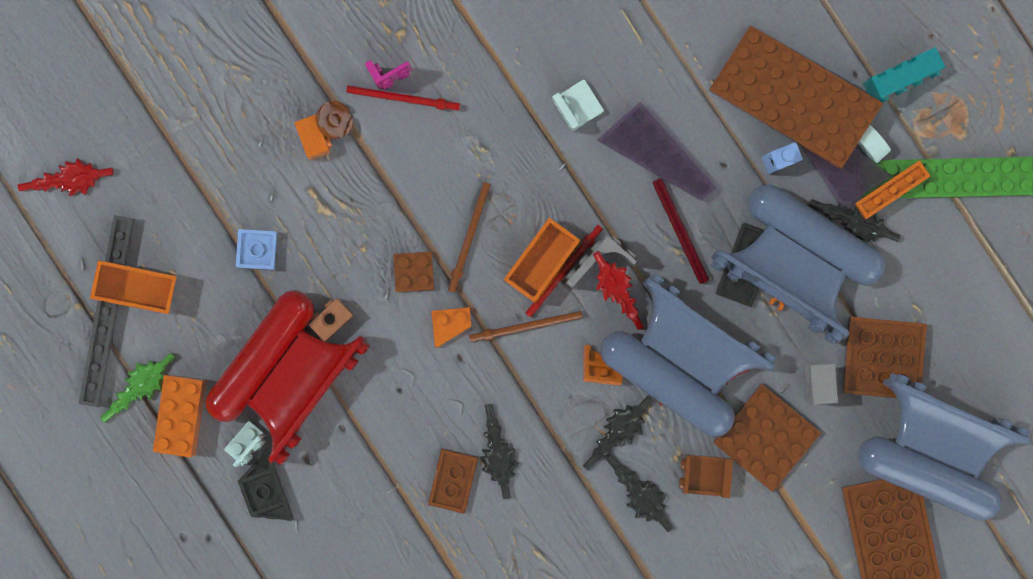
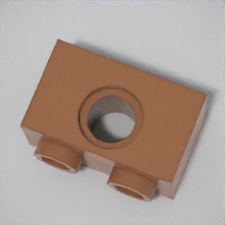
[309,299,355,342]

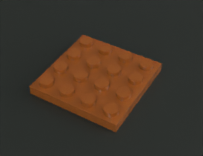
[842,317,927,398]
[712,384,821,492]

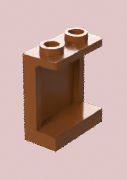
[679,454,733,498]

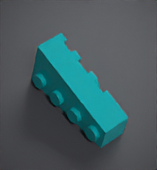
[862,47,946,103]

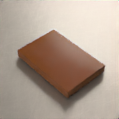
[428,448,479,514]

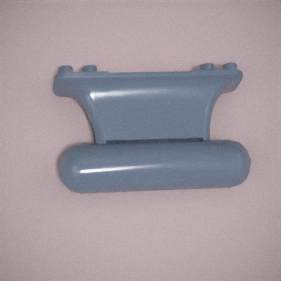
[710,184,886,344]
[600,274,776,437]
[857,373,1031,521]

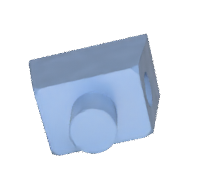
[761,142,803,175]

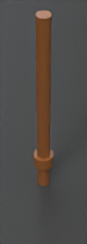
[448,182,491,293]
[469,311,583,342]

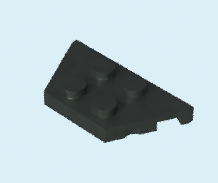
[238,450,294,521]

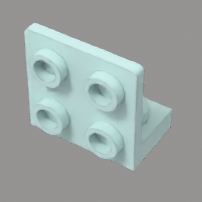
[552,80,604,132]
[224,420,267,467]

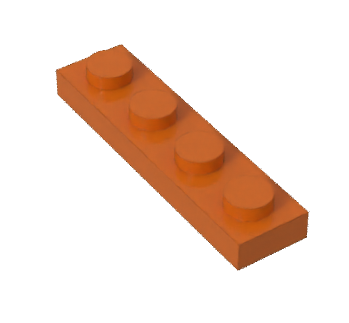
[854,160,930,220]

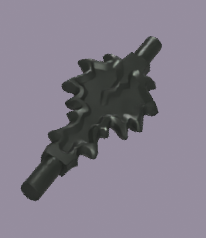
[809,199,900,242]
[583,396,653,471]
[480,404,519,499]
[606,454,673,532]

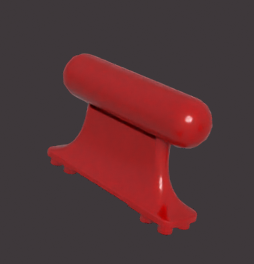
[205,290,370,465]

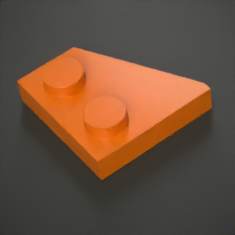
[432,307,472,347]
[583,344,622,386]

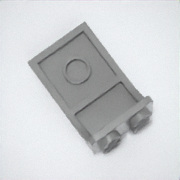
[565,236,637,288]

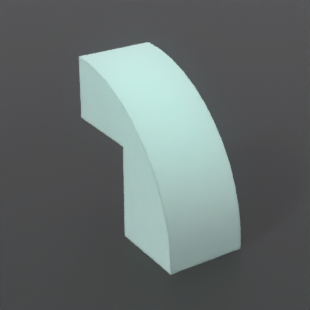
[858,125,891,163]

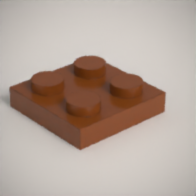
[393,252,434,292]

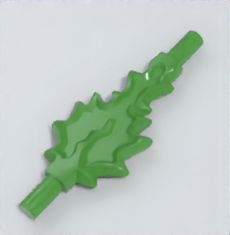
[100,353,176,423]

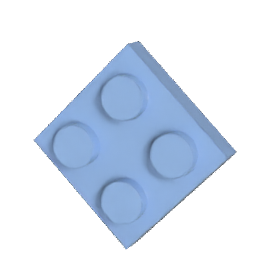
[236,229,278,270]

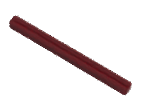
[653,178,709,284]

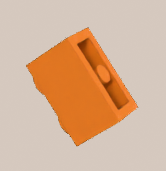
[294,114,332,160]

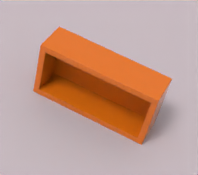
[503,218,581,304]
[90,260,177,314]
[153,374,207,457]

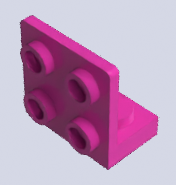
[364,60,412,90]

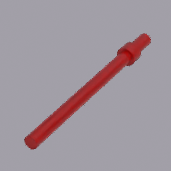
[346,85,460,111]
[525,225,603,318]

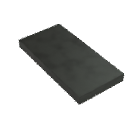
[715,222,764,308]

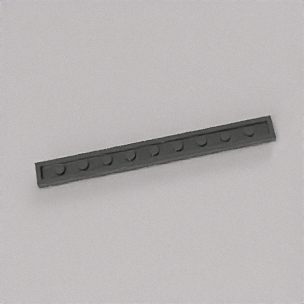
[79,215,134,407]

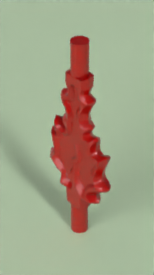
[18,158,114,196]
[593,251,644,330]

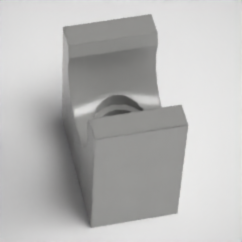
[803,363,838,405]

